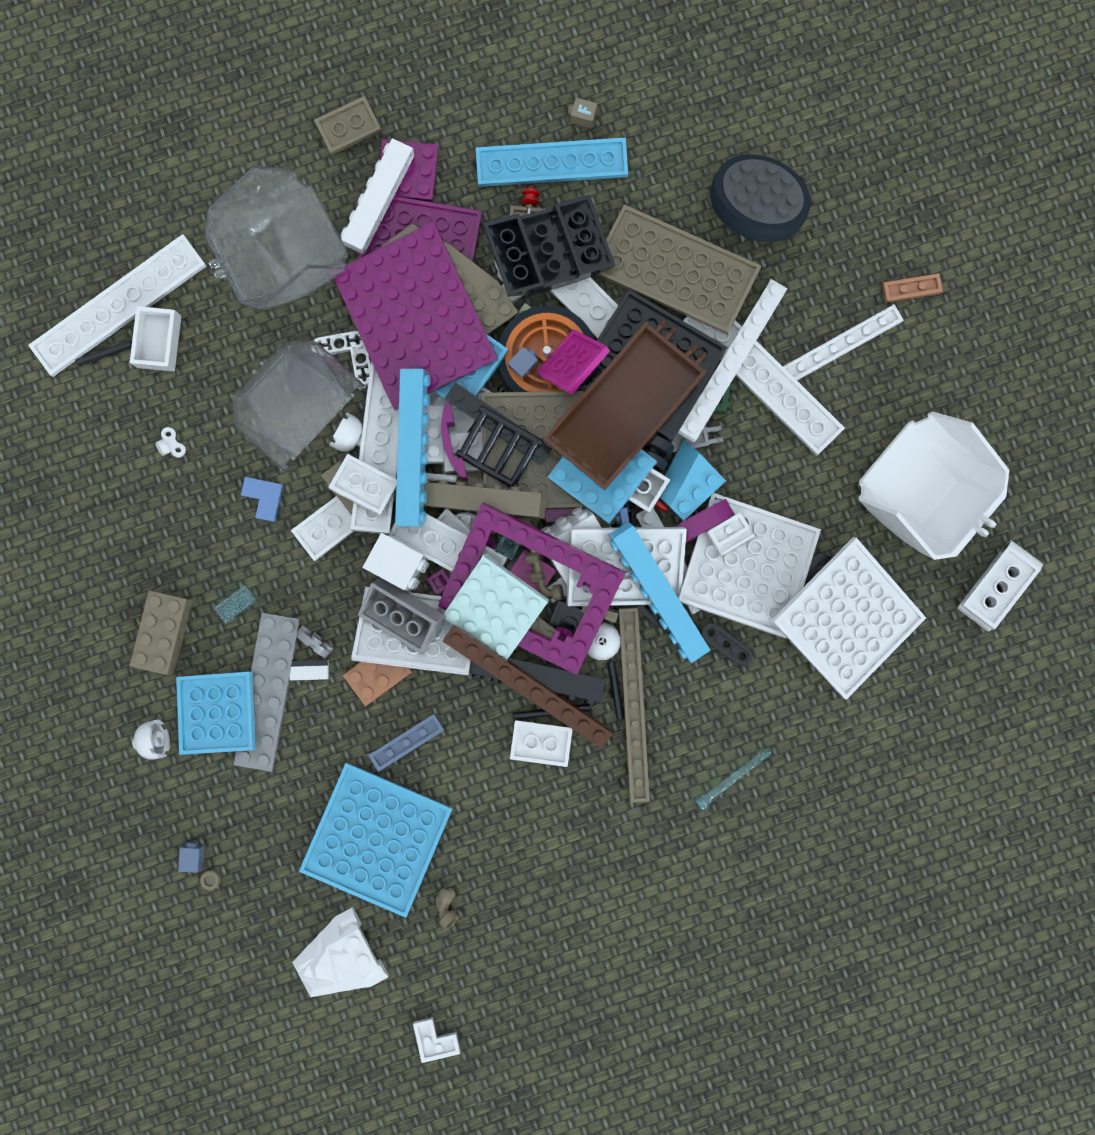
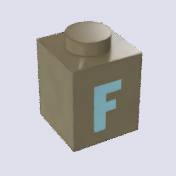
[568,98,597,129]

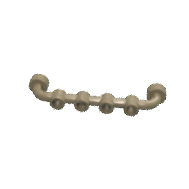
[518,491,564,601]

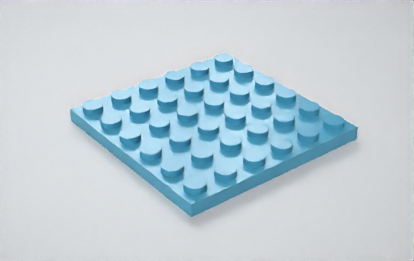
[299,763,453,918]

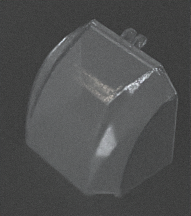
[205,165,349,309]
[233,340,366,473]

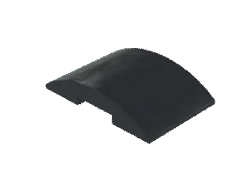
[483,195,615,297]

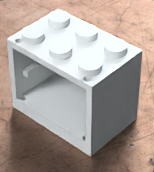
[541,506,601,583]
[362,533,430,592]

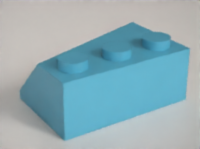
[659,440,726,521]

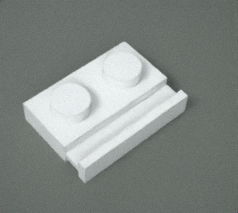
[707,512,755,556]

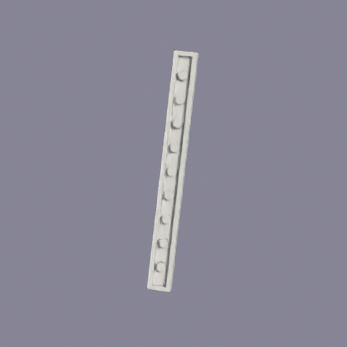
[678,279,787,443]

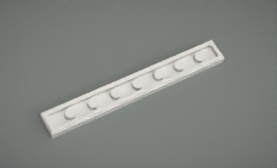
[783,304,904,380]

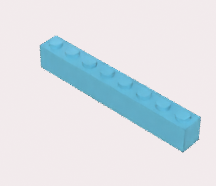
[395,369,431,528]
[609,522,710,663]

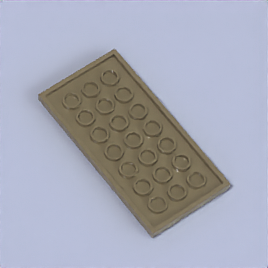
[597,205,762,335]

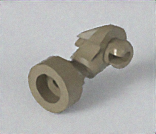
[435,888,459,930]

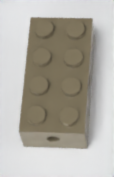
[130,591,193,675]

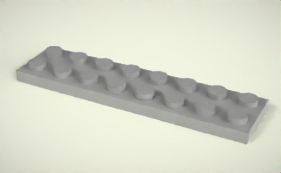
[234,613,301,772]

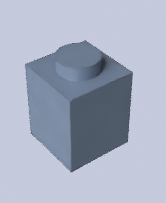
[508,347,538,380]
[178,842,205,872]

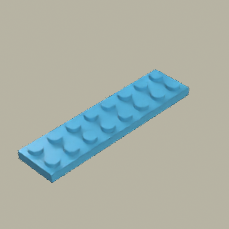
[476,138,628,187]

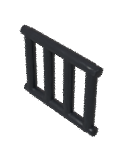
[455,405,544,488]

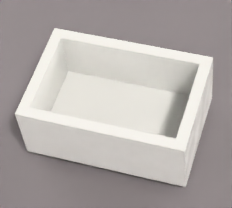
[130,306,181,372]

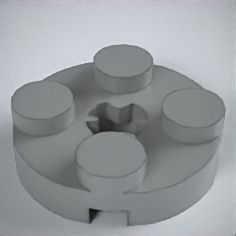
[296,625,334,658]

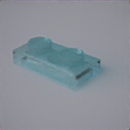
[214,585,258,623]

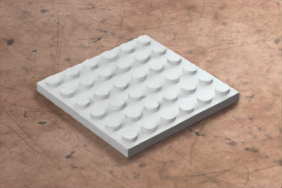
[678,493,821,639]
[771,537,926,700]

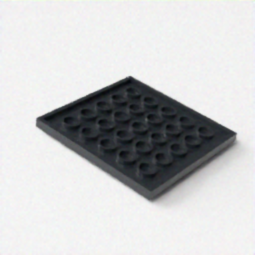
[579,289,727,443]

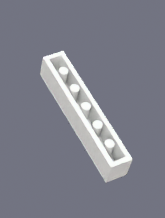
[341,138,415,255]

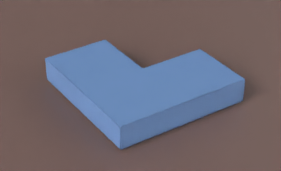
[241,477,284,522]

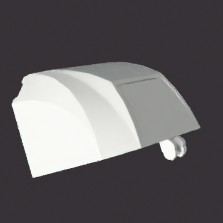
[859,412,1009,560]

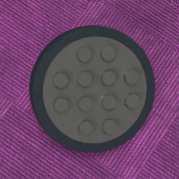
[710,154,811,242]

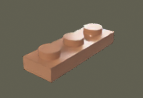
[882,273,943,303]

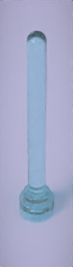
[693,748,772,812]

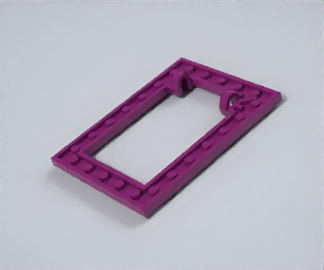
[438,502,626,675]

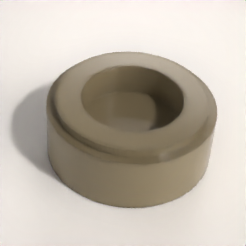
[200,870,221,890]

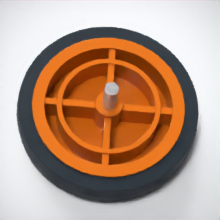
[498,305,594,392]

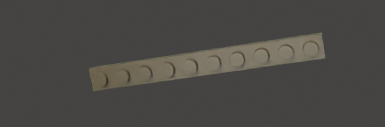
[618,608,650,803]

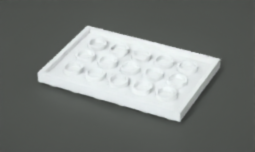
[566,527,687,606]
[351,587,471,675]

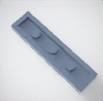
[368,714,445,772]

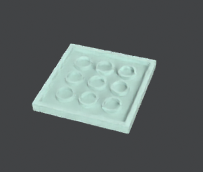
[443,554,549,659]

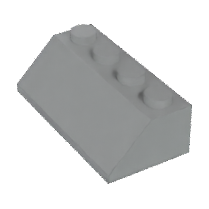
[358,578,446,654]

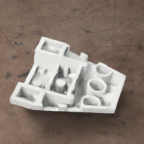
[292,907,389,997]

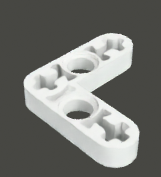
[311,331,371,386]

